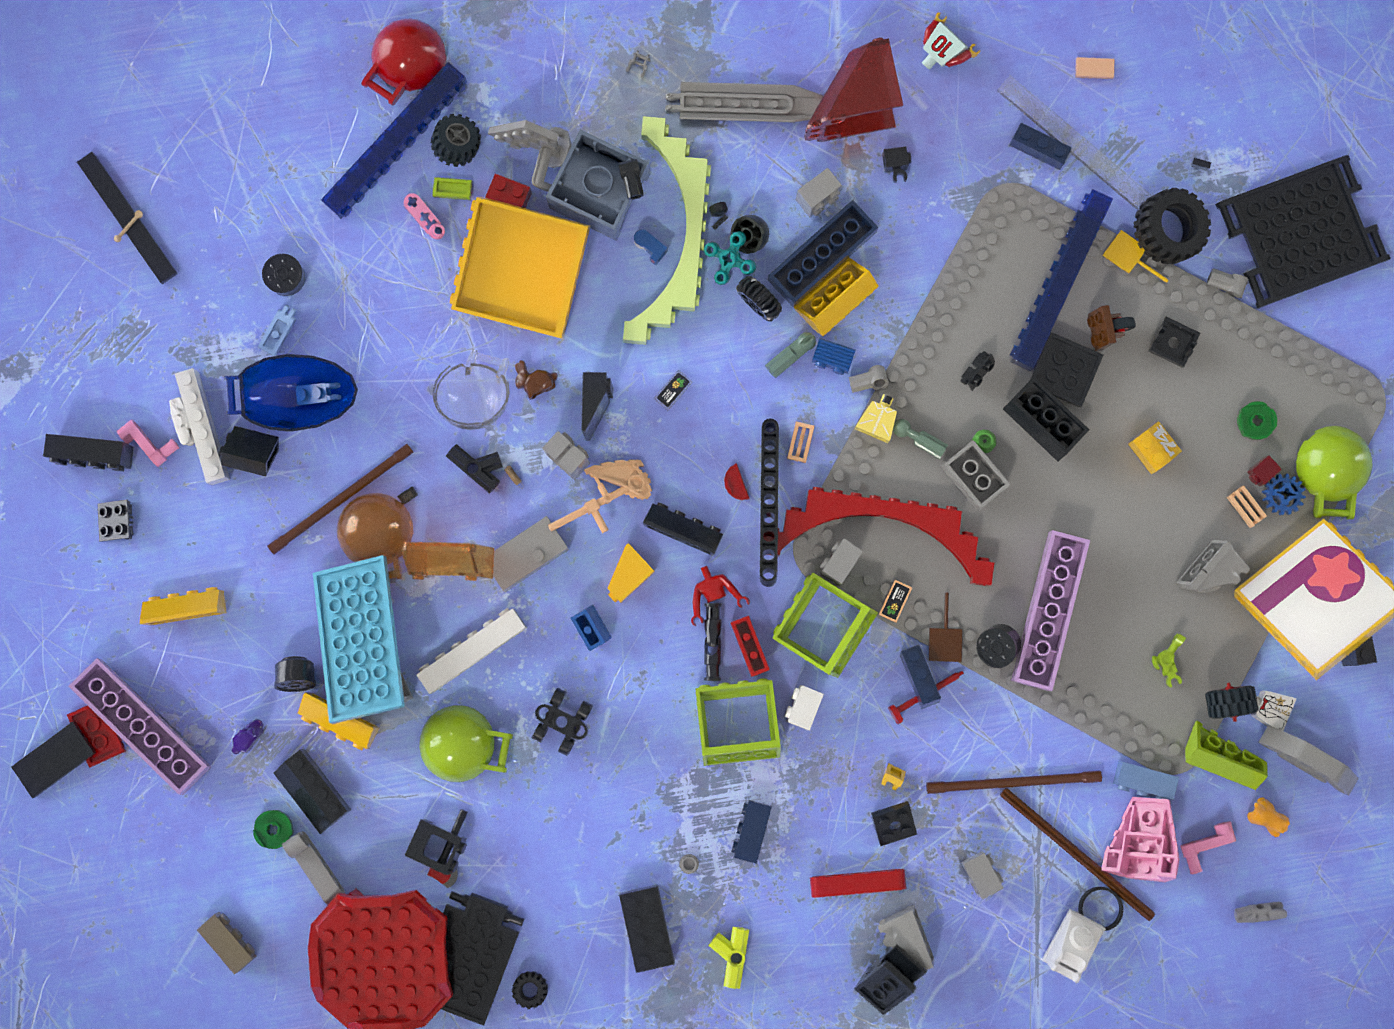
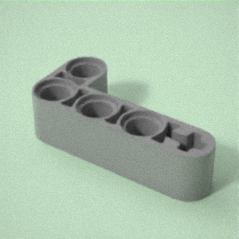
[282,831,345,905]

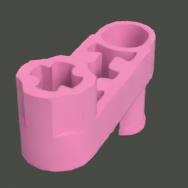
[403,193,445,240]
[116,419,180,467]
[1180,821,1236,874]

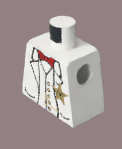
[1251,691,1296,731]

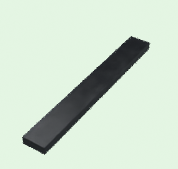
[77,152,178,284]

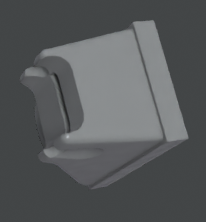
[1176,540,1250,593]
[878,905,935,970]

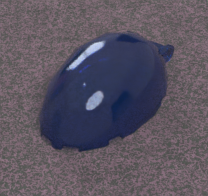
[224,354,358,432]

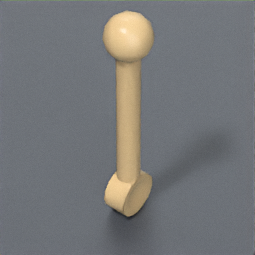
[114,210,143,242]

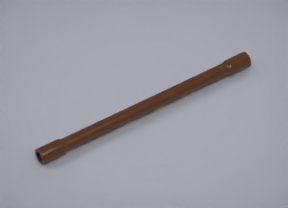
[267,444,414,555]
[926,770,1102,794]

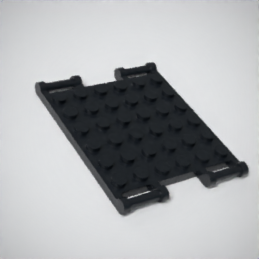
[1215,155,1391,309]

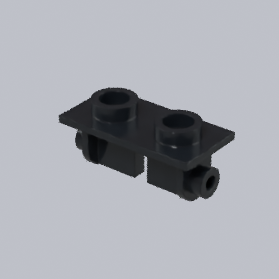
[960,351,995,391]

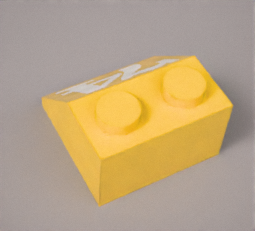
[1128,421,1182,474]

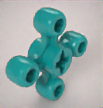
[704,231,757,285]

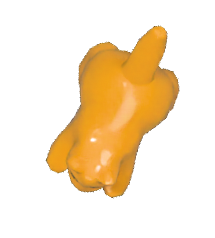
[1247,797,1290,837]

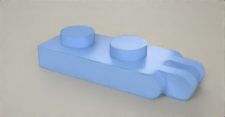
[258,305,297,357]

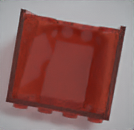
[804,37,903,142]

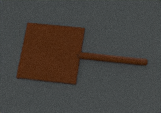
[929,592,962,662]

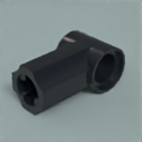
[618,159,644,200]

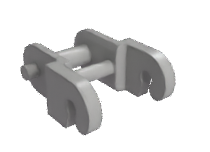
[626,50,650,78]

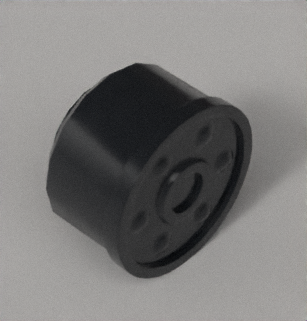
[262,254,305,296]
[976,624,1021,668]
[274,656,316,692]

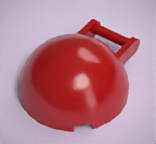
[361,18,446,106]

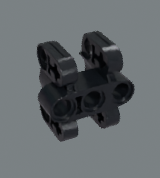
[532,688,593,756]

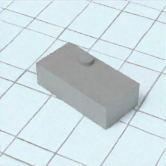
[482,516,569,592]

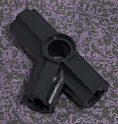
[446,444,503,494]

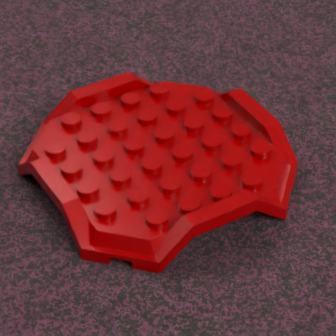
[308,890,453,1029]

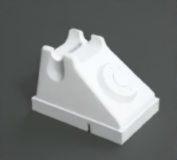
[1042,909,1105,983]

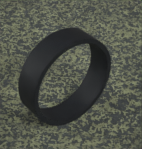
[1078,887,1124,931]

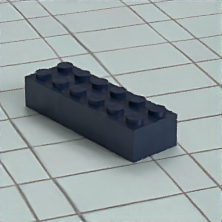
[768,200,879,307]

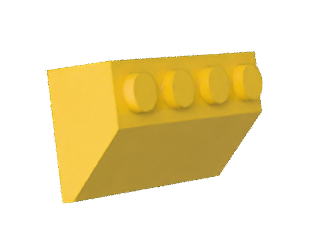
[794,257,879,336]
[140,587,227,626]
[298,693,380,751]

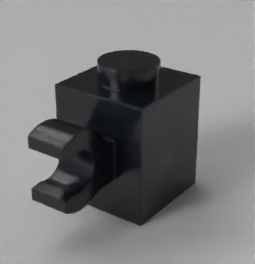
[882,146,911,183]

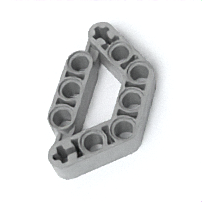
[1259,725,1359,796]

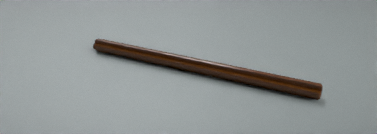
[1000,788,1155,921]

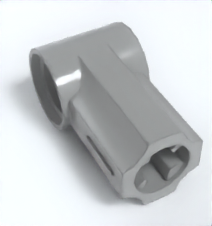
[1207,268,1248,298]
[849,365,888,393]

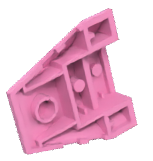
[1102,797,1179,882]

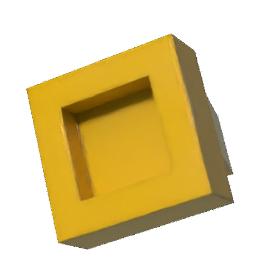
[881,763,906,791]

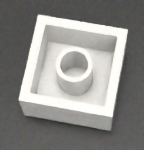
[784,685,824,731]

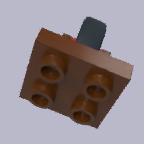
[1087,305,1136,351]

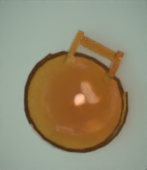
[337,493,413,580]

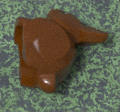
[515,360,558,400]

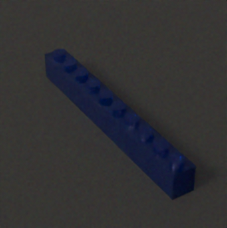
[321,62,467,219]
[1009,189,1113,372]

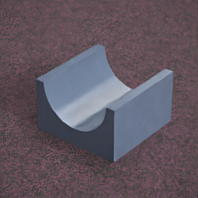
[546,129,650,241]

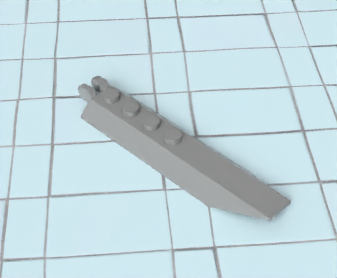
[665,82,831,122]

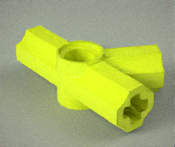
[708,927,749,989]

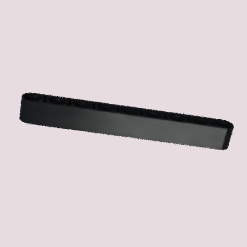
[760,418,779,587]

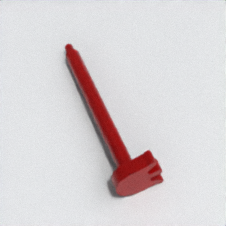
[888,671,964,724]

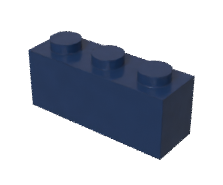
[1010,123,1072,170]
[900,645,941,709]
[731,800,772,864]

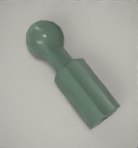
[765,332,816,378]
[893,419,948,459]

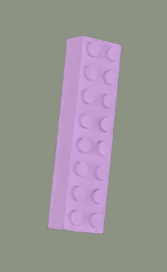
[1011,530,1090,691]
[69,658,211,795]

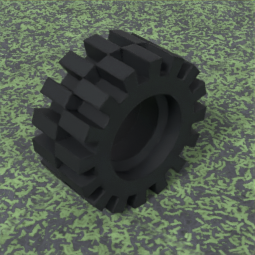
[512,971,548,1009]

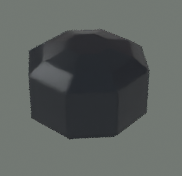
[709,202,728,217]

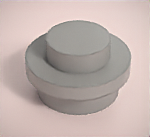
[679,854,699,874]

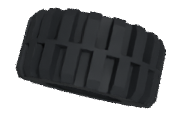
[1133,188,1211,264]

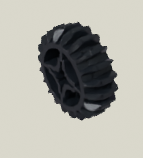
[736,276,782,322]

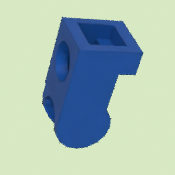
[634,229,668,265]

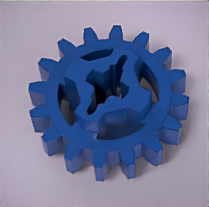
[1262,474,1306,516]

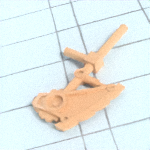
[548,460,652,533]

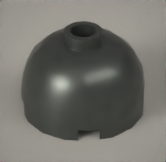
[731,215,770,254]

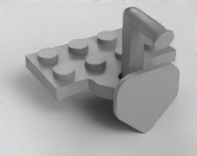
[488,120,572,192]

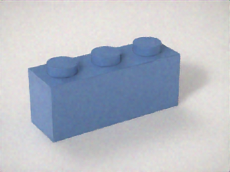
[1113,761,1179,800]

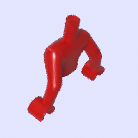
[691,566,750,626]

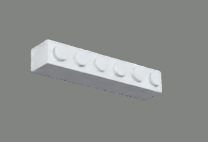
[175,368,230,485]
[417,608,527,694]

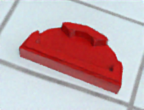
[724,463,750,501]

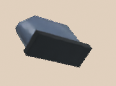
[1190,158,1211,171]

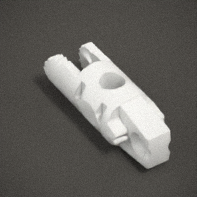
[169,397,195,446]

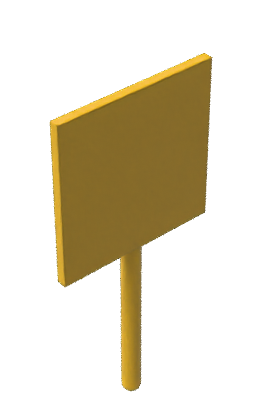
[1102,230,1168,283]

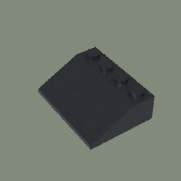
[582,372,613,441]

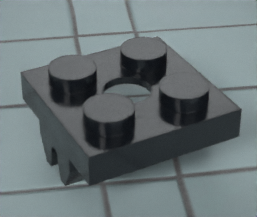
[1148,316,1200,368]
[871,801,917,846]

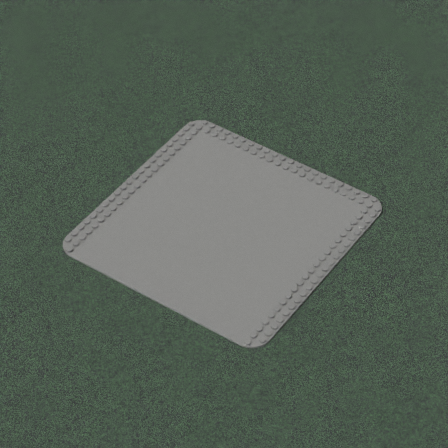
[793,183,1386,775]

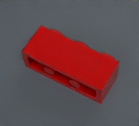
[730,615,770,677]

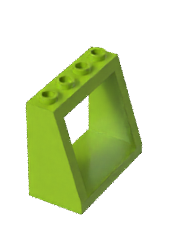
[772,573,879,678]
[695,678,781,766]

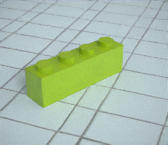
[1185,720,1268,790]

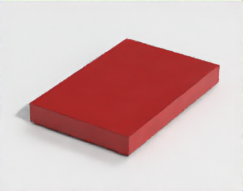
[67,705,126,768]

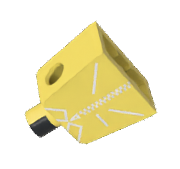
[855,394,897,444]

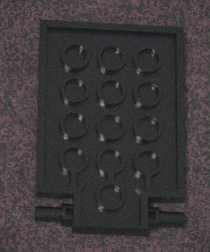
[441,891,524,1026]

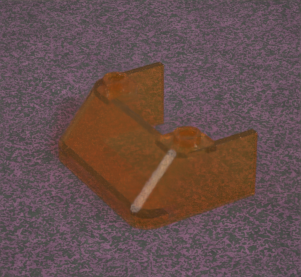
[401,542,494,581]

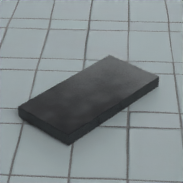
[11,721,96,799]

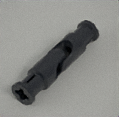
[704,603,721,681]

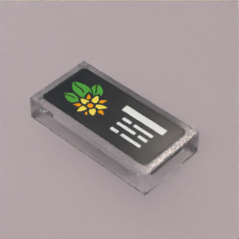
[654,370,693,411]

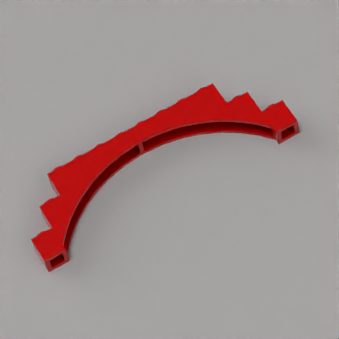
[764,487,995,587]

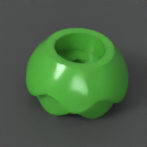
[972,429,997,453]

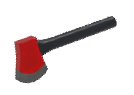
[427,809,468,888]

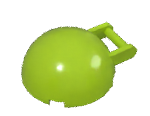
[1296,426,1373,520]
[419,705,513,782]

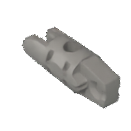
[1234,902,1288,923]

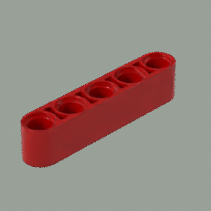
[810,869,907,898]

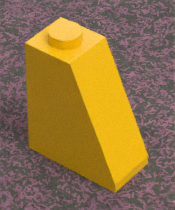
[607,543,655,603]

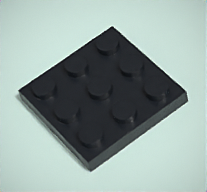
[1030,332,1104,408]

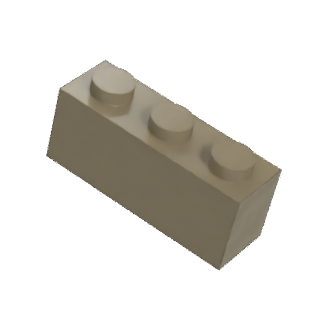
[197,912,257,975]

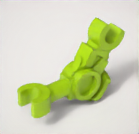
[1152,633,1186,688]

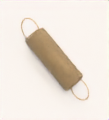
[504,463,523,488]

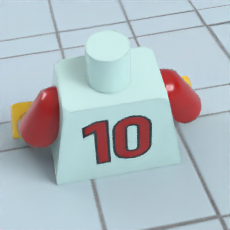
[922,12,980,70]

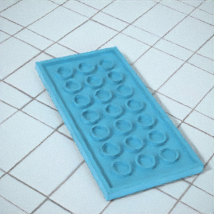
[313,555,405,724]

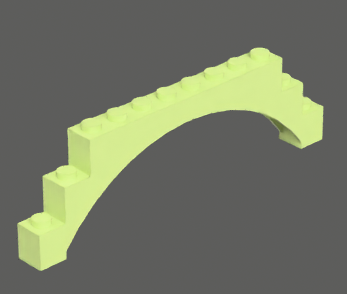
[623,116,711,345]

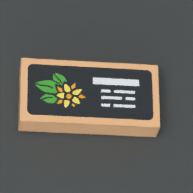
[878,580,912,623]

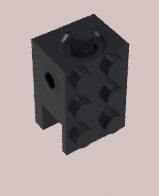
[854,945,927,1016]

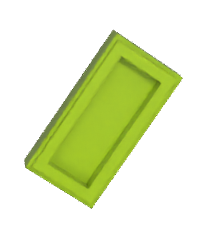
[432,177,472,200]

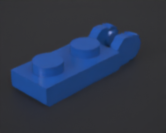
[296,383,341,405]

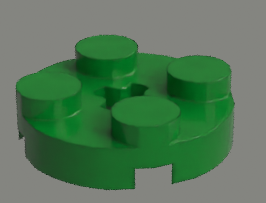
[1237,401,1277,440]
[253,810,294,849]

